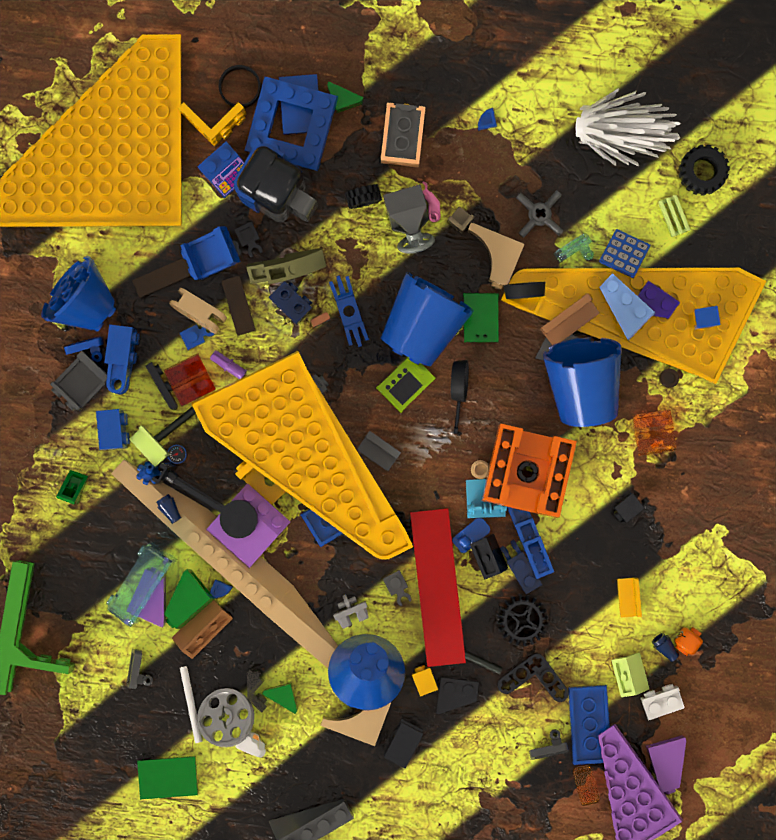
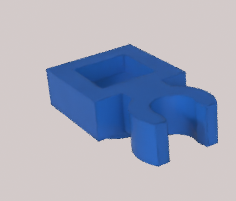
[180,325,215,350]

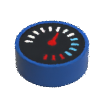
[168,445,187,464]

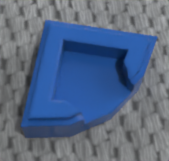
[478,108,497,131]
[210,579,233,598]

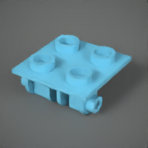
[466,479,507,518]

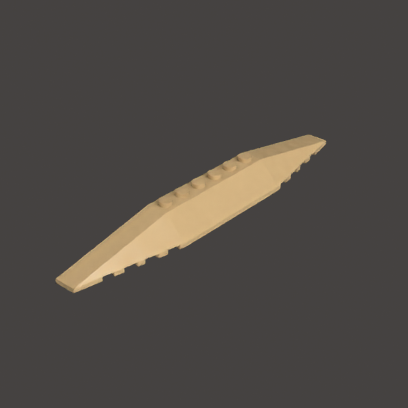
[111,460,338,668]

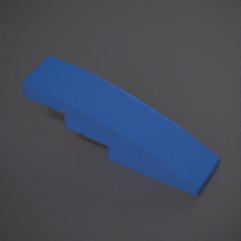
[507,507,554,579]

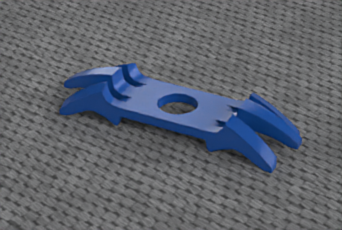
[329,275,369,347]

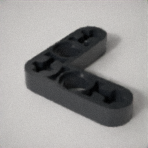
[497,653,569,702]

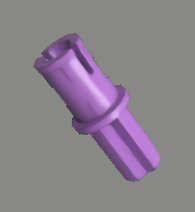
[210,350,247,379]

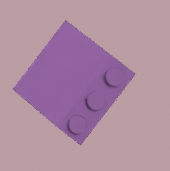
[206,483,290,568]

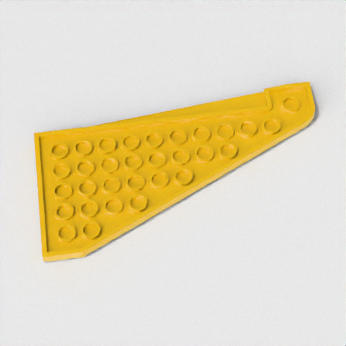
[501,268,766,384]
[191,351,413,559]

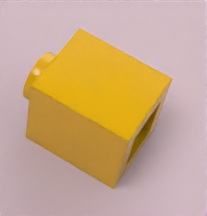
[412,665,438,696]

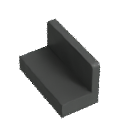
[357,431,401,471]

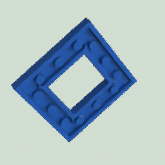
[244,77,338,171]

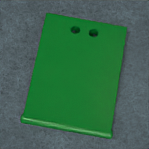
[463,293,499,343]

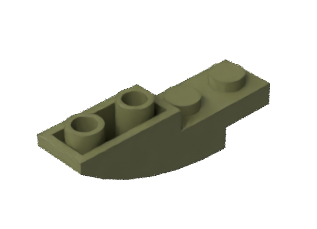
[246,248,326,284]

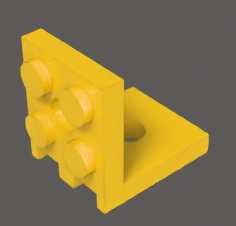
[178,102,246,147]
[235,461,286,505]

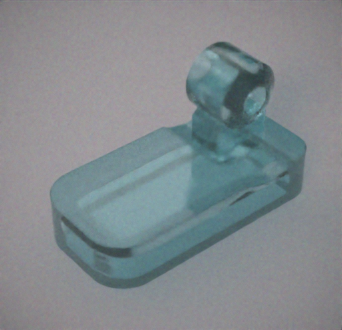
[554,233,594,262]

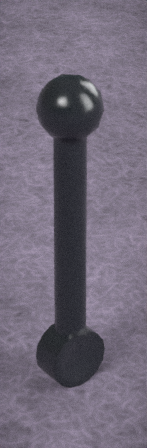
[453,401,461,434]

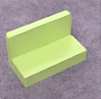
[129,425,170,467]
[611,653,649,697]

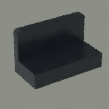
[470,534,508,580]

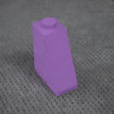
[127,567,166,628]
[646,735,686,794]

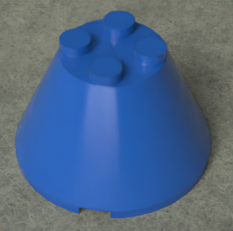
[41,256,116,332]
[328,634,405,711]

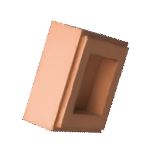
[310,312,331,328]

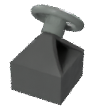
[383,185,435,254]

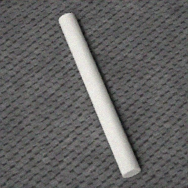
[180,666,203,743]

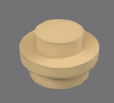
[471,460,489,479]

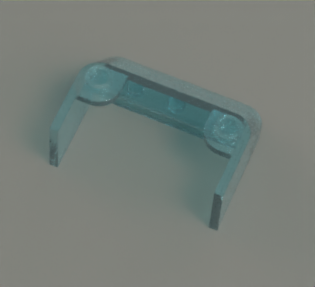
[106,543,178,627]

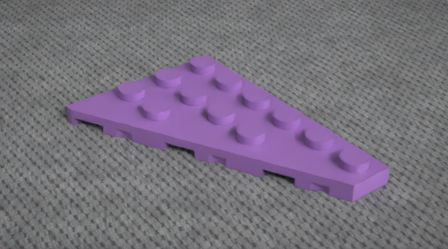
[598,724,683,840]

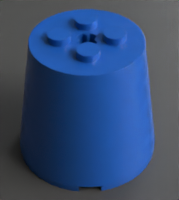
[381,272,474,367]
[543,337,622,427]

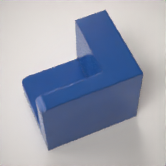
[694,306,721,330]

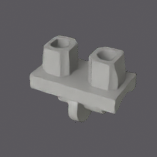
[333,594,369,629]

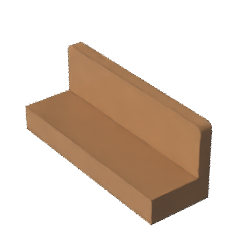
[540,293,599,345]
[172,600,233,659]

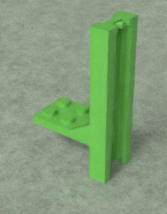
[0,560,75,695]

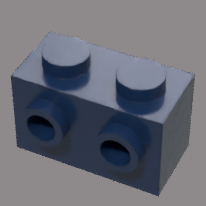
[269,281,313,325]

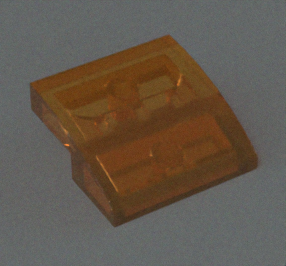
[632,410,677,456]

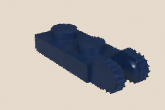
[500,539,542,594]

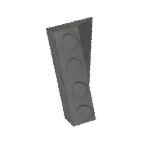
[269,798,354,840]

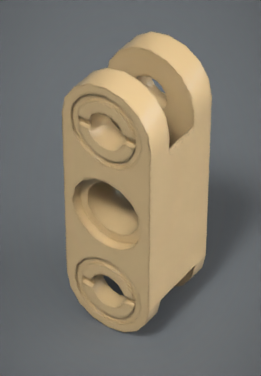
[169,288,227,334]

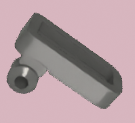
[126,649,153,689]
[529,729,569,760]

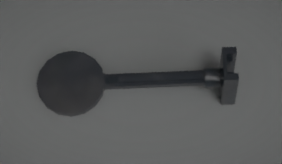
[151,462,258,538]

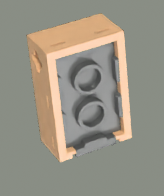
[381,103,425,167]

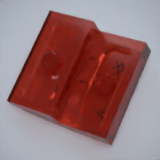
[164,353,216,406]

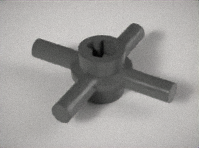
[516,190,564,238]

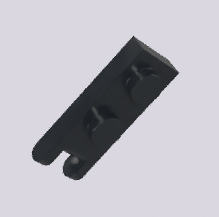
[145,362,178,410]

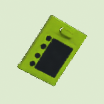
[376,357,436,413]

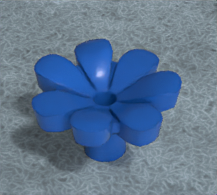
[136,462,161,485]

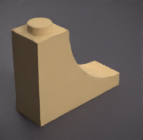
[468,222,524,290]
[321,703,391,746]

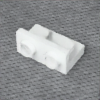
[640,684,685,720]

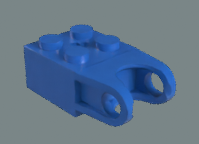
[104,324,140,395]

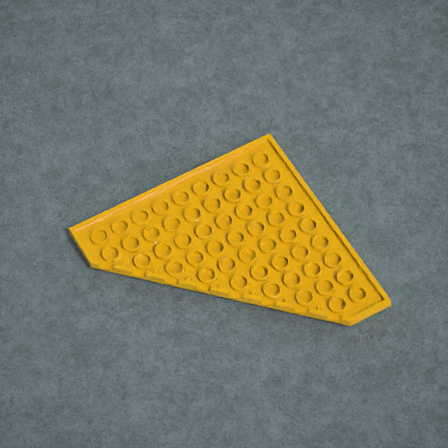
[0,34,182,227]

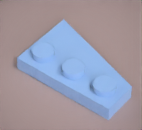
[599,273,655,341]

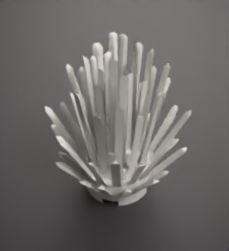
[576,88,681,166]

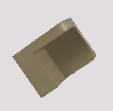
[447,206,475,234]

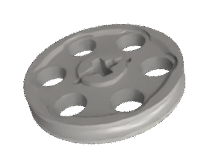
[197,688,254,747]

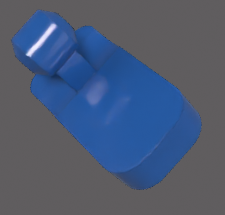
[64,336,104,362]
[452,518,490,553]

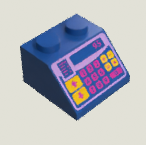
[197,142,244,198]

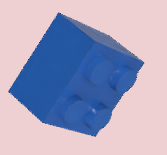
[96,409,130,451]

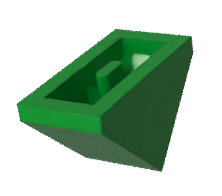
[327,82,364,113]
[56,470,88,505]
[263,682,298,714]

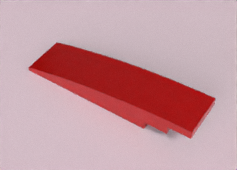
[410,508,466,667]

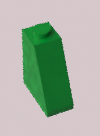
[164,569,215,629]

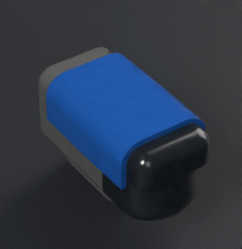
[234,144,318,223]

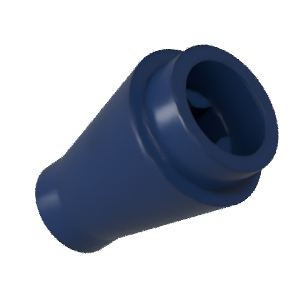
[156,494,182,524]
[652,633,679,662]

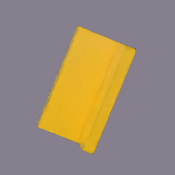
[617,577,642,618]

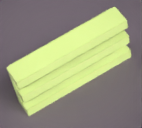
[658,195,690,237]

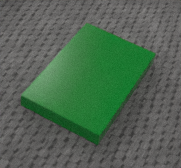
[137,756,198,800]

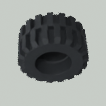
[678,145,730,196]

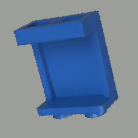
[180,226,241,280]

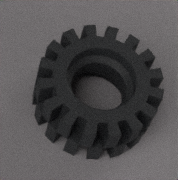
[345,184,382,209]

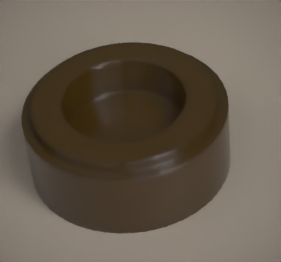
[659,369,679,388]

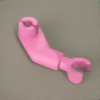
[416,181,441,222]

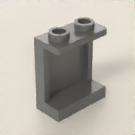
[50,351,107,411]

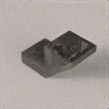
[247,667,268,712]

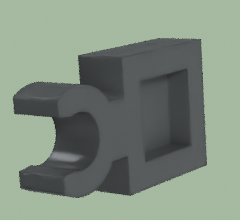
[383,570,411,606]

